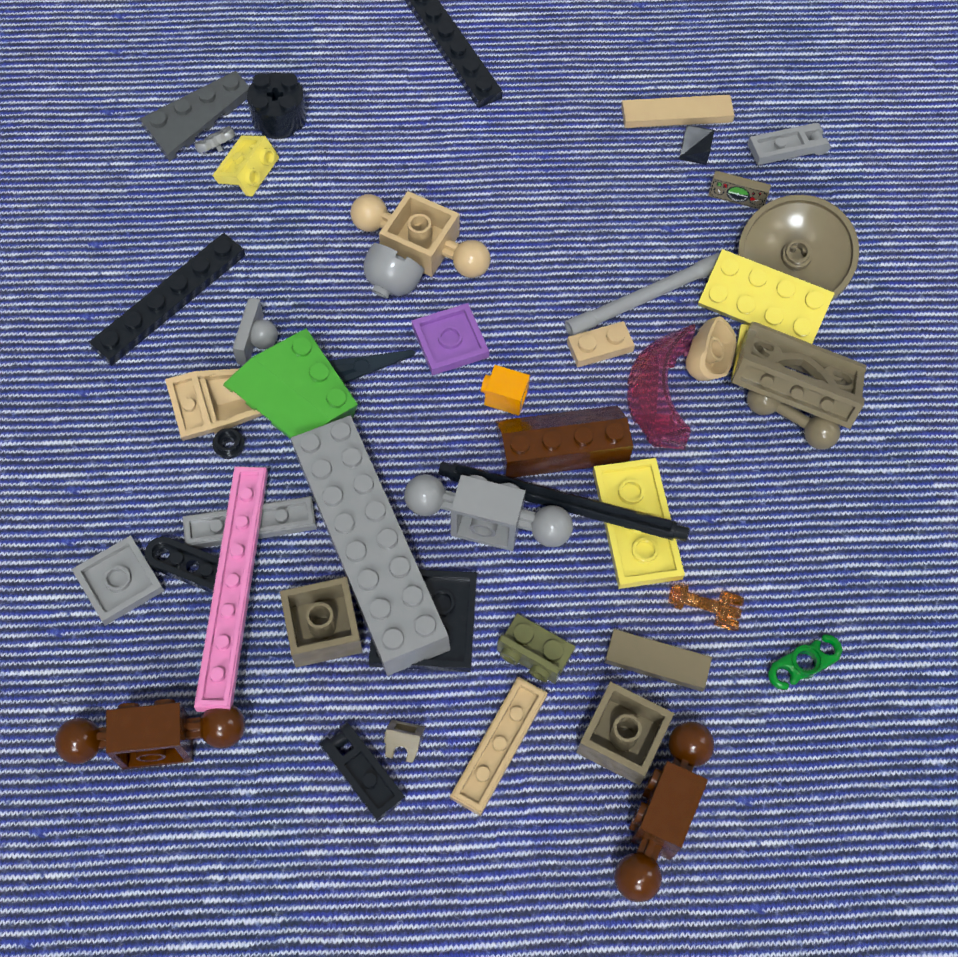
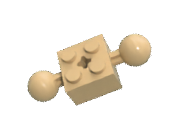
[350,191,491,278]

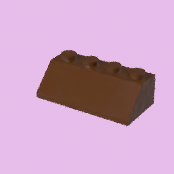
[496,405,634,478]

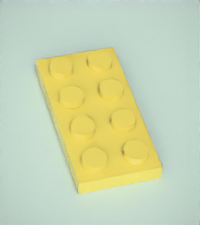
[698,249,834,344]
[593,458,685,589]

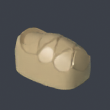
[686,316,736,381]

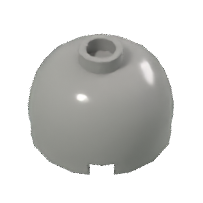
[364,243,424,299]

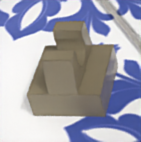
[383,720,425,763]

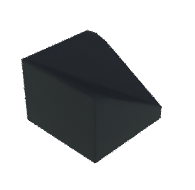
[679,125,714,165]

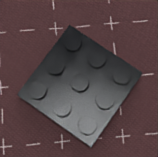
[368,569,477,672]

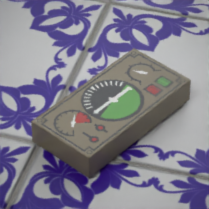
[708,170,771,209]

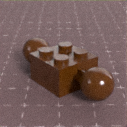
[54,699,245,770]
[614,721,714,902]

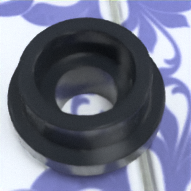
[212,428,245,459]

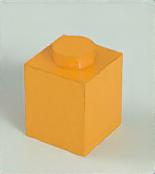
[481,365,530,416]

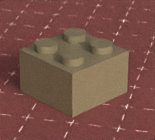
[280,577,363,668]
[576,681,675,786]

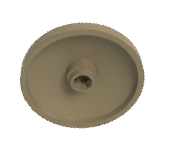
[738,195,859,301]

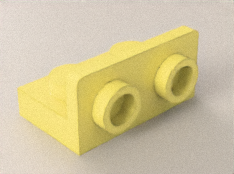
[212,135,279,197]

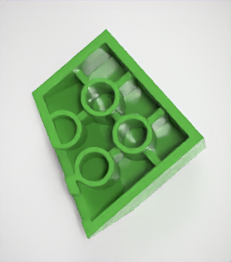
[223,328,358,439]

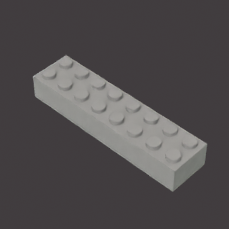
[291,415,450,676]

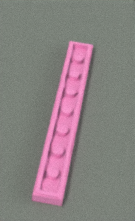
[194,467,268,712]

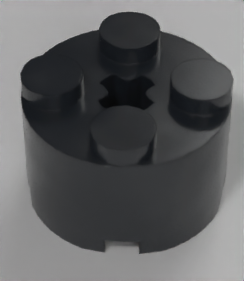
[247,73,307,139]

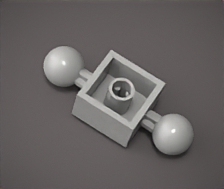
[404,474,573,551]

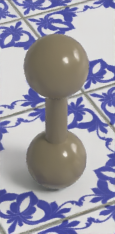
[747,390,841,450]

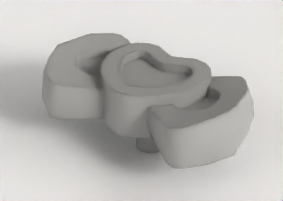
[195,126,235,153]

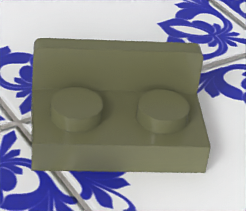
[497,613,576,684]

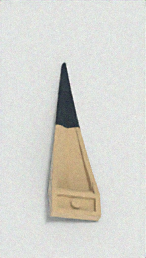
[165,350,415,441]

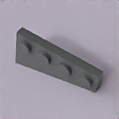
[140,71,249,162]

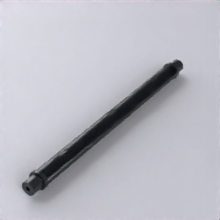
[438,462,690,542]

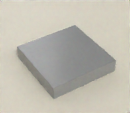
[72,535,164,626]

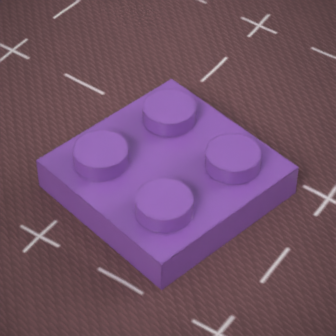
[411,303,489,376]

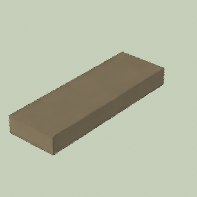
[604,629,712,692]

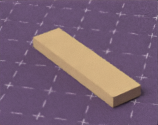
[621,95,735,128]
[450,677,548,816]

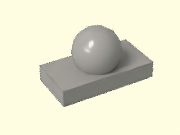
[233,298,278,365]

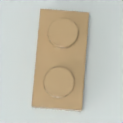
[567,321,635,368]

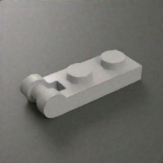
[748,123,831,165]

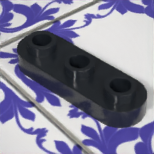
[145,537,219,593]

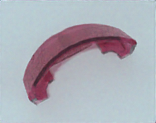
[627,324,696,450]

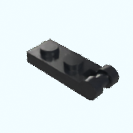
[318,722,406,822]

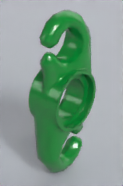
[768,634,843,690]

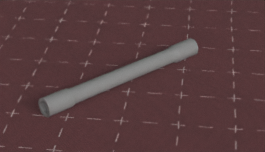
[565,253,720,336]

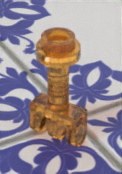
[668,583,744,631]

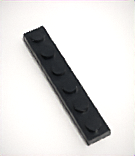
[404,0,503,108]
[89,233,245,366]

